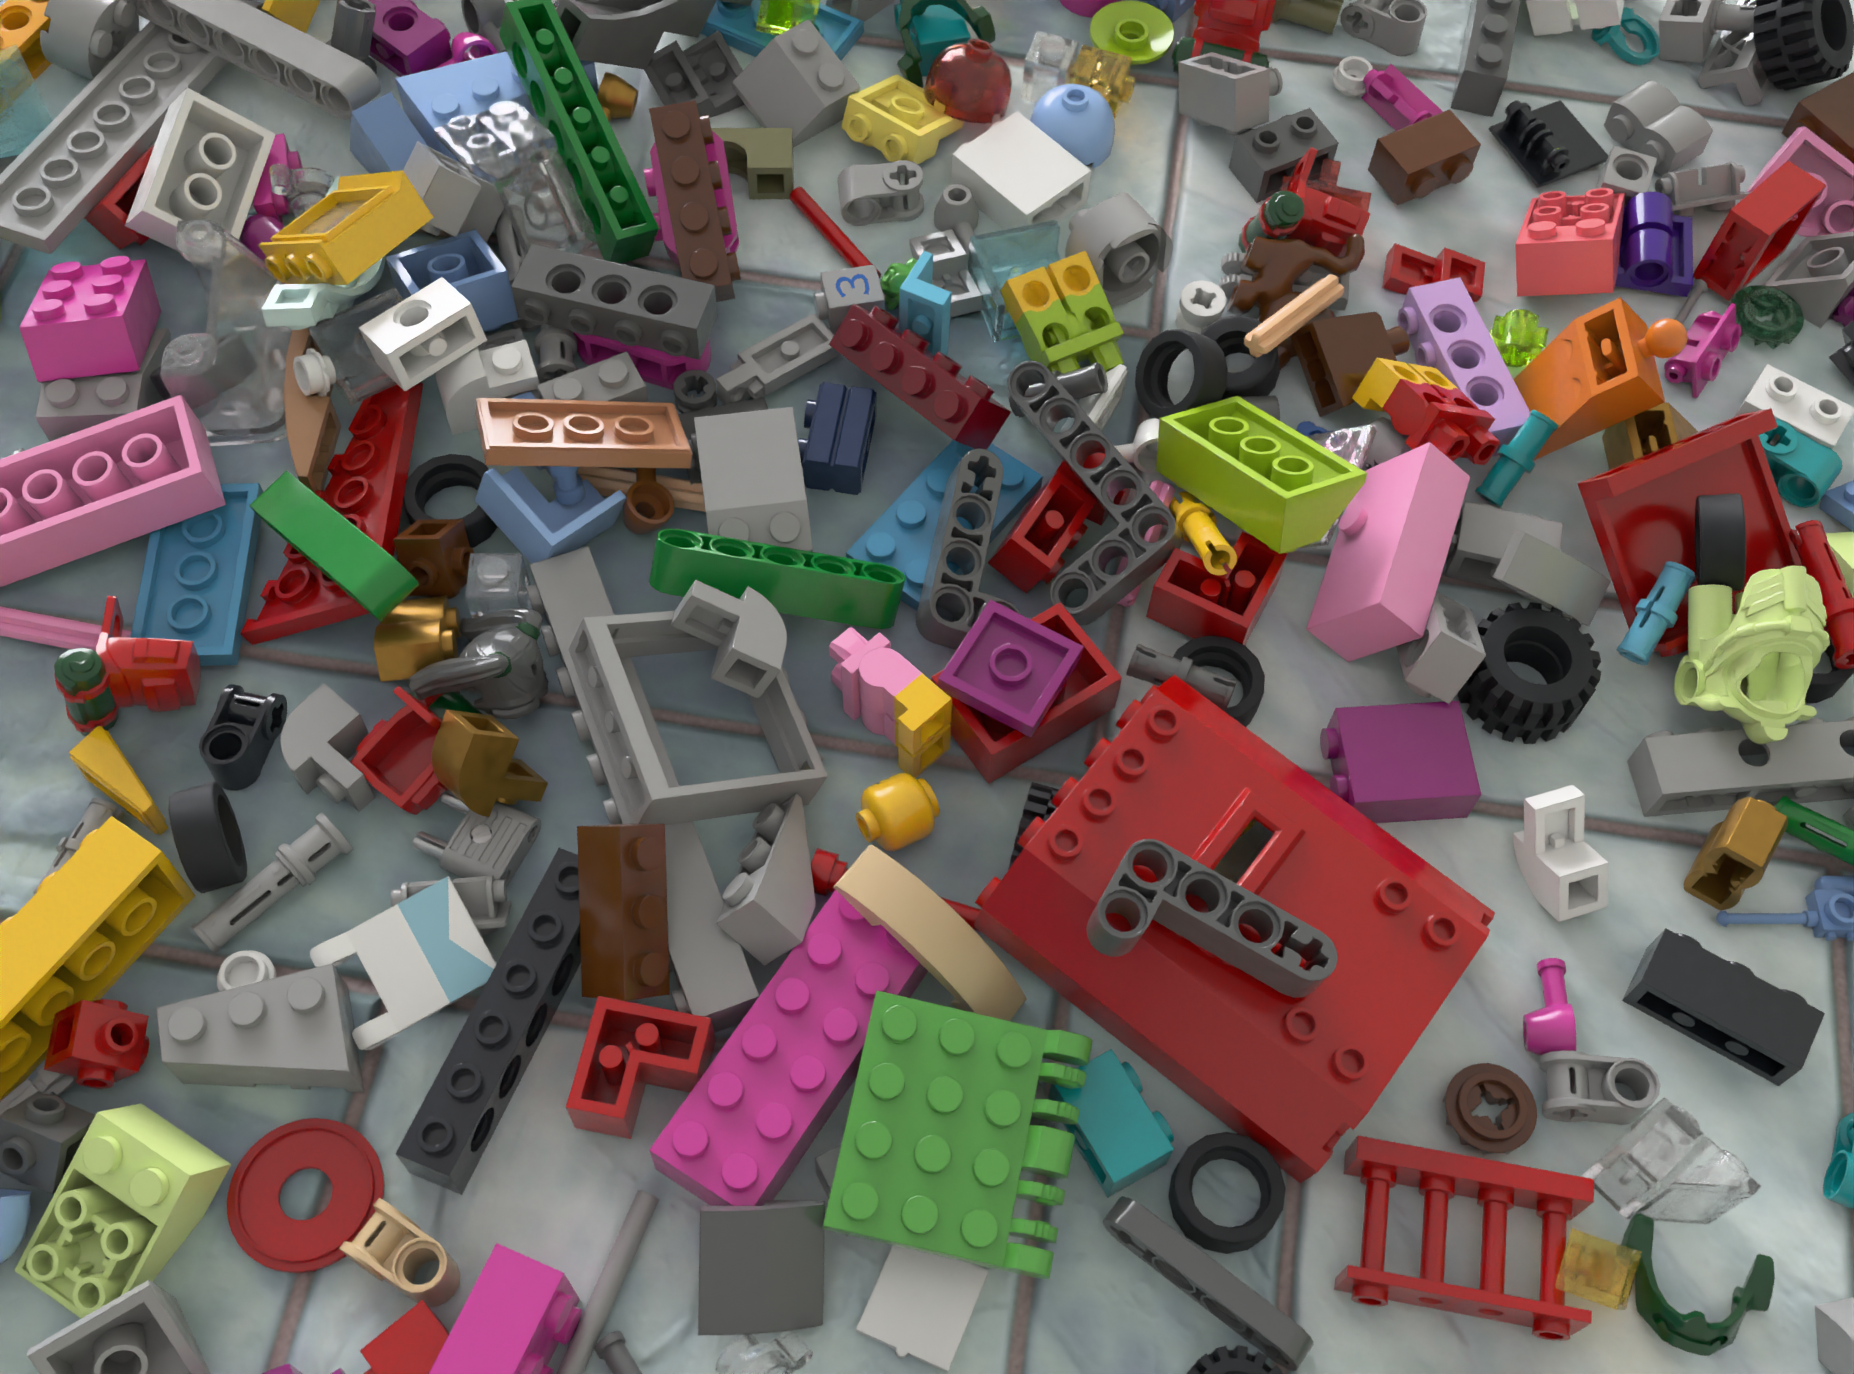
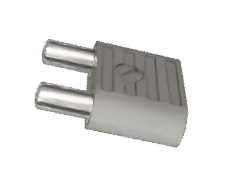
[412,790,541,886]

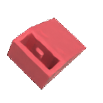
[1515,188,1625,297]

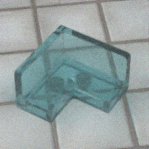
[968,220,1061,343]

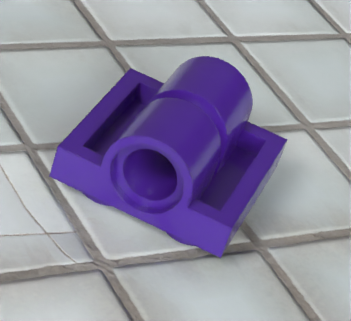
[1615,192,1693,297]

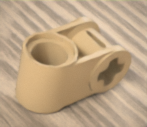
[339,1198,461,1307]

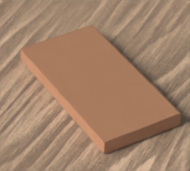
[475,398,692,469]

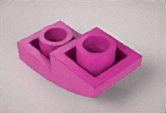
[253,133,304,224]

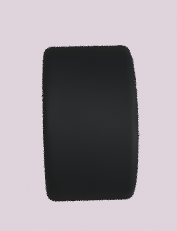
[1193,315,1280,400]

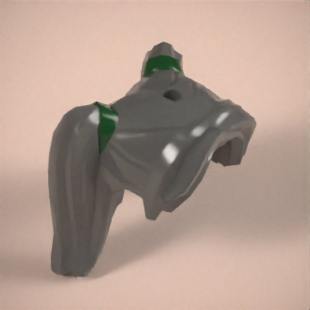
[408,607,549,720]

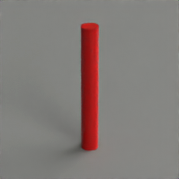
[789,187,881,279]

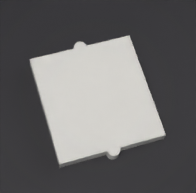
[856,1245,989,1373]

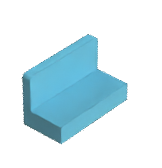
[899,251,951,355]

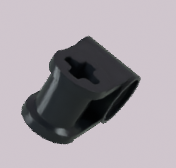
[199,684,287,791]

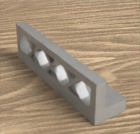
[1698,0,1771,106]

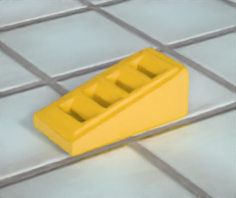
[69,726,169,835]

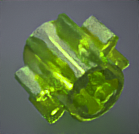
[1489,309,1549,367]

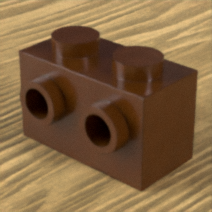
[1368,109,1481,205]

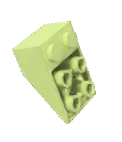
[14,1103,231,1319]

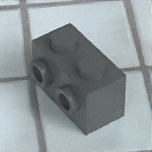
[1229,108,1339,203]

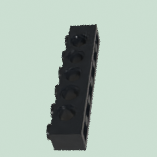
[395,848,581,1195]

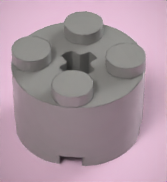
[40,0,140,80]
[1065,192,1173,305]

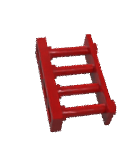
[1334,1135,1594,1341]

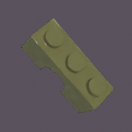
[711,128,794,199]

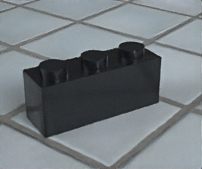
[1622,928,1825,1086]

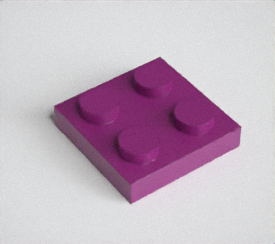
[937,599,1084,737]

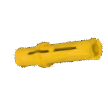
[1170,491,1237,576]

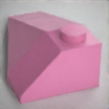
[1740,127,1854,237]

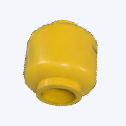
[856,773,940,851]

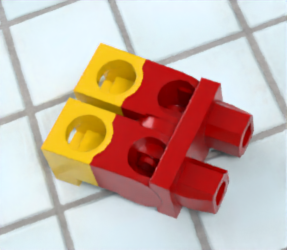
[1352,357,1500,465]

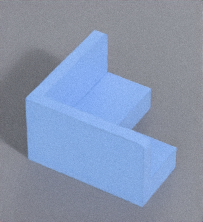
[475,466,627,564]

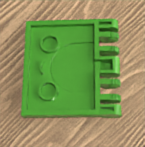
[822,990,1092,1279]

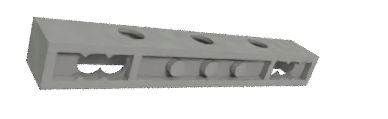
[1627,716,1854,817]

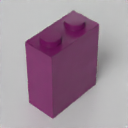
[1320,701,1482,823]

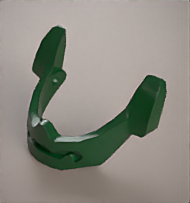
[897,0,996,88]
[1619,1213,1775,1356]

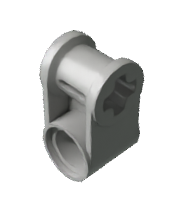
[1340,0,1427,56]
[838,160,924,226]
[1540,1051,1660,1125]

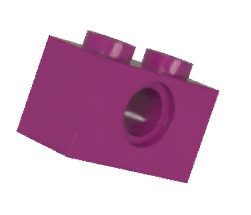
[368,0,452,77]

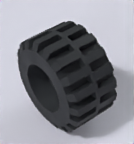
[1753,0,1854,91]
[1457,602,1602,744]

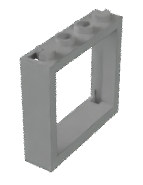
[568,611,828,825]

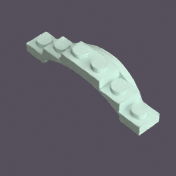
[261,176,386,330]

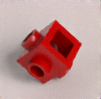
[44,999,150,1089]

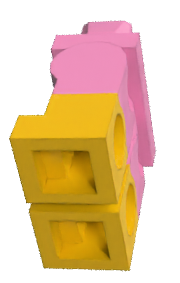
[829,627,952,778]

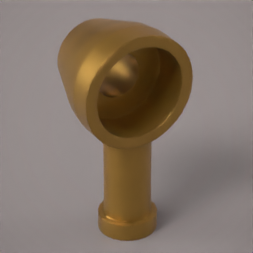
[597,72,639,123]

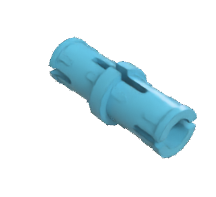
[1616,561,1697,665]

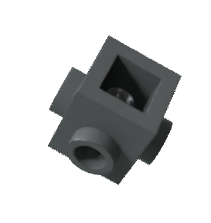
[0,1091,95,1194]

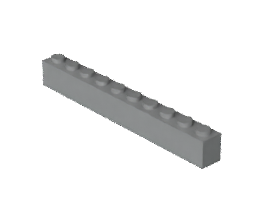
[526,546,759,1033]

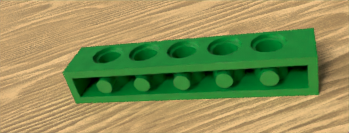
[499,0,659,264]

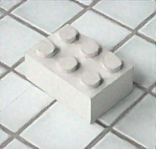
[125,88,276,269]

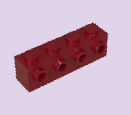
[829,304,1011,450]

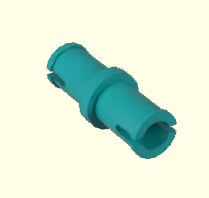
[1475,410,1558,508]

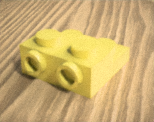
[841,74,967,165]

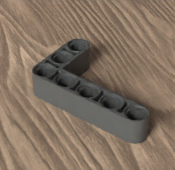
[1007,361,1182,626]

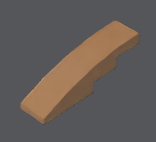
[283,324,341,492]

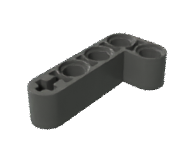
[916,448,1020,650]
[1086,839,1338,998]

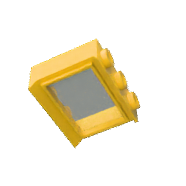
[258,170,434,285]

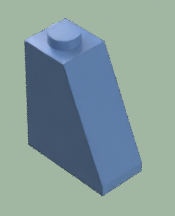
[350,92,428,174]

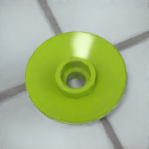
[1089,0,1174,65]

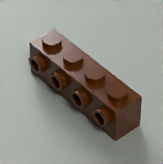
[649,100,741,302]

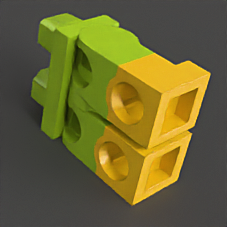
[996,250,1124,374]

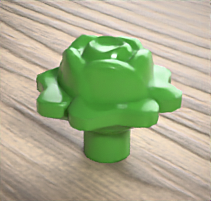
[880,257,917,311]

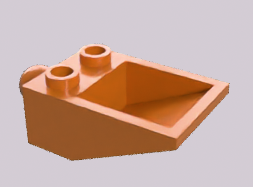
[1513,297,1688,461]

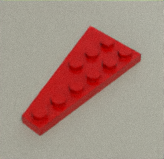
[240,378,423,645]

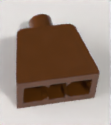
[1290,311,1410,417]

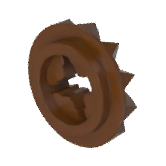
[1442,1063,1537,1155]

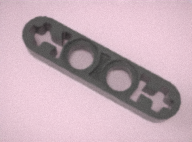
[1103,1196,1314,1371]

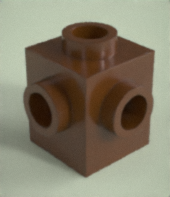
[393,519,476,599]

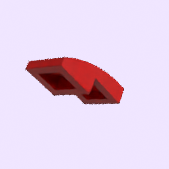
[1382,243,1485,302]

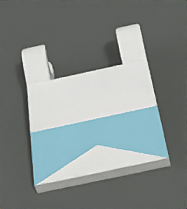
[310,876,497,1050]

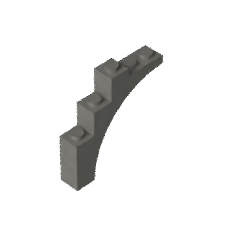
[556,0,753,70]

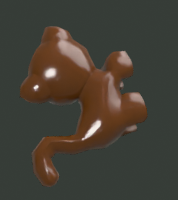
[1227,234,1365,370]

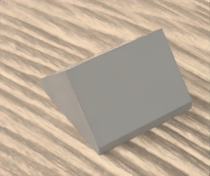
[1762,231,1854,329]
[27,1280,210,1374]

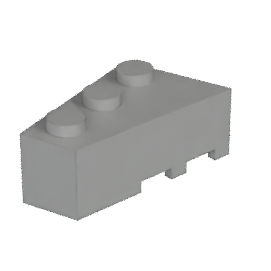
[156,963,365,1092]

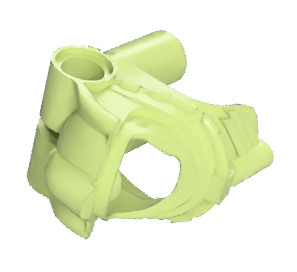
[1674,566,1830,744]

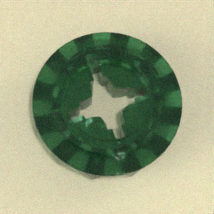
[1727,285,1804,349]

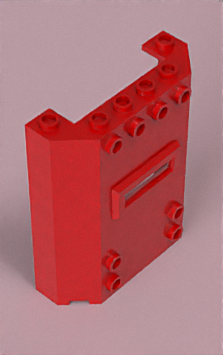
[973,674,1495,1184]

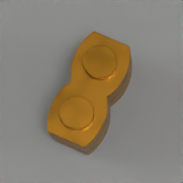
[374,596,461,682]
[1684,797,1788,910]

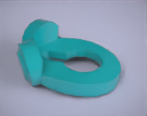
[1591,7,1660,65]

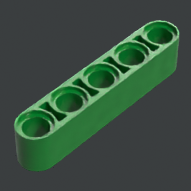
[249,471,419,622]
[649,528,906,629]

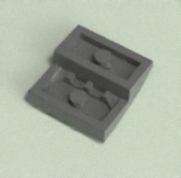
[644,30,745,118]
[698,1200,825,1335]

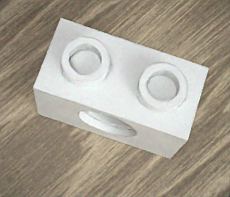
[359,277,487,391]

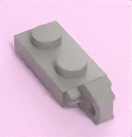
[716,313,841,405]

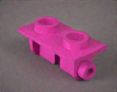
[1361,64,1443,131]
[1664,303,1741,398]

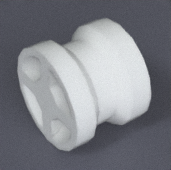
[1175,280,1226,334]

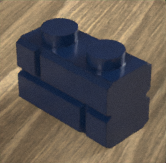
[798,382,877,495]

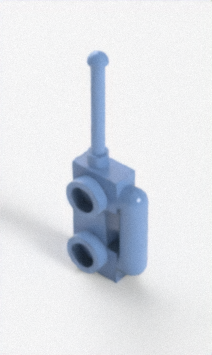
[1716,876,1854,941]

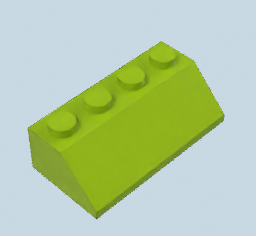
[1156,396,1367,554]

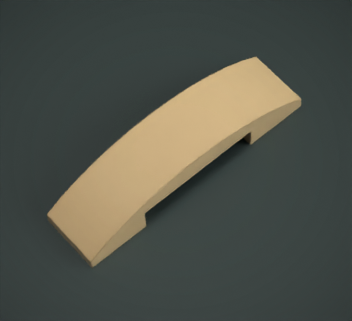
[833,845,1027,1021]

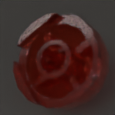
[923,39,1012,124]

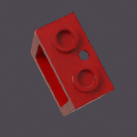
[1693,161,1827,301]

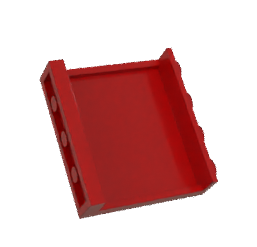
[1577,408,1802,657]

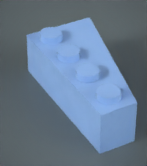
[395,51,599,164]

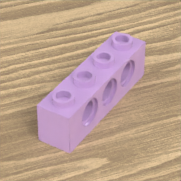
[1398,277,1530,462]

